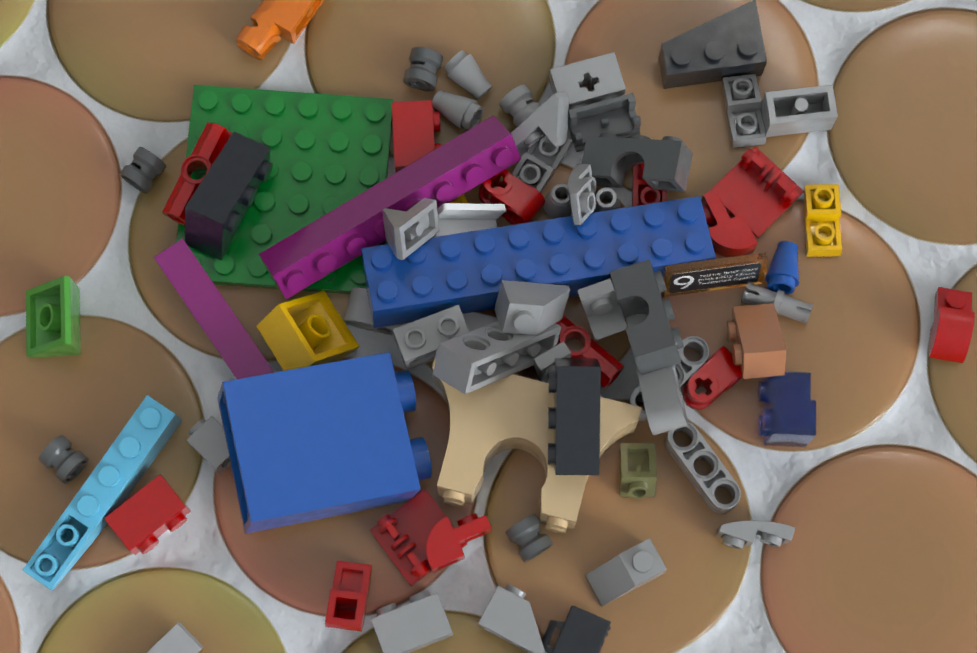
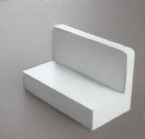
[433,203,506,237]

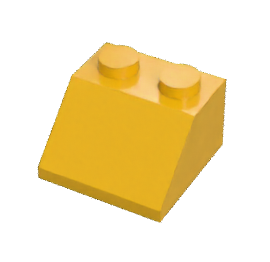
[256,291,360,371]

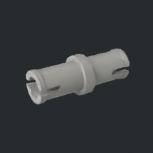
[741,281,814,325]

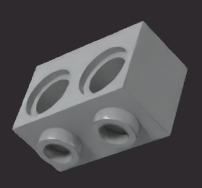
[393,305,469,370]

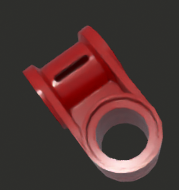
[478,169,545,225]
[682,346,742,410]

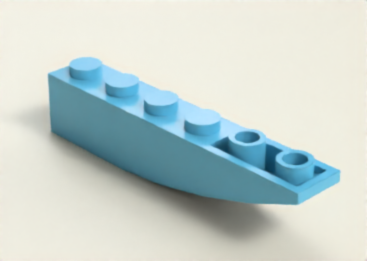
[23,395,183,591]

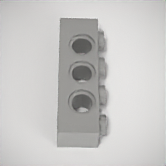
[433,321,561,394]

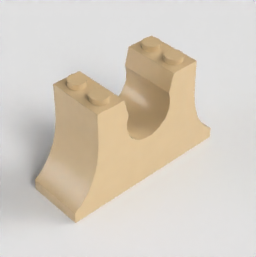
[432,358,642,534]

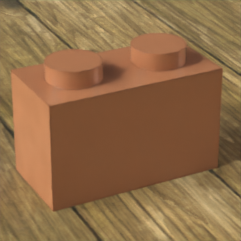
[726,303,786,379]

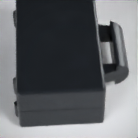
[542,605,611,653]

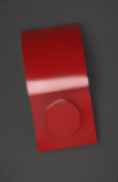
[701,189,758,258]
[929,287,975,363]
[426,513,492,573]
[325,561,372,632]

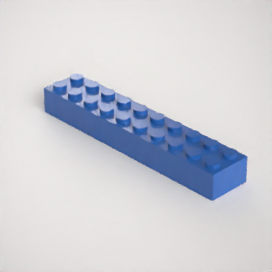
[362,196,716,328]

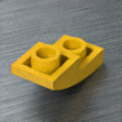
[804,184,842,257]

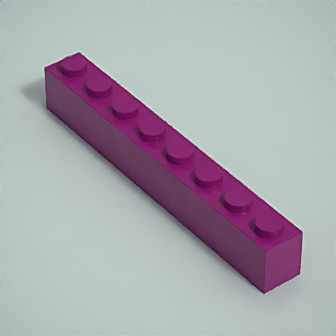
[258,115,521,299]

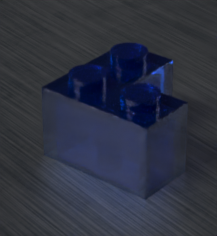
[758,372,816,447]

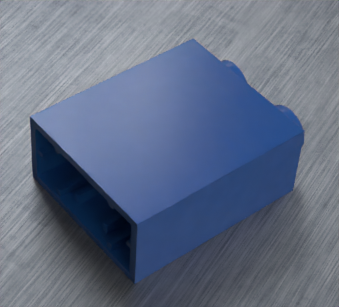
[217,352,432,534]

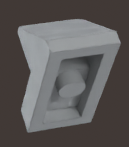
[511,91,569,147]
[382,198,440,260]
[577,279,628,340]

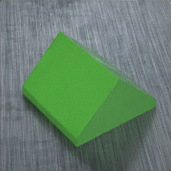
[26,276,81,358]

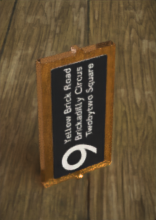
[663,252,768,297]

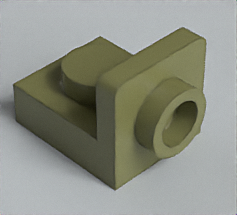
[620,443,657,499]

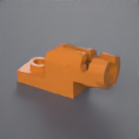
[235,0,324,60]

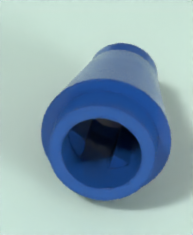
[765,241,799,294]

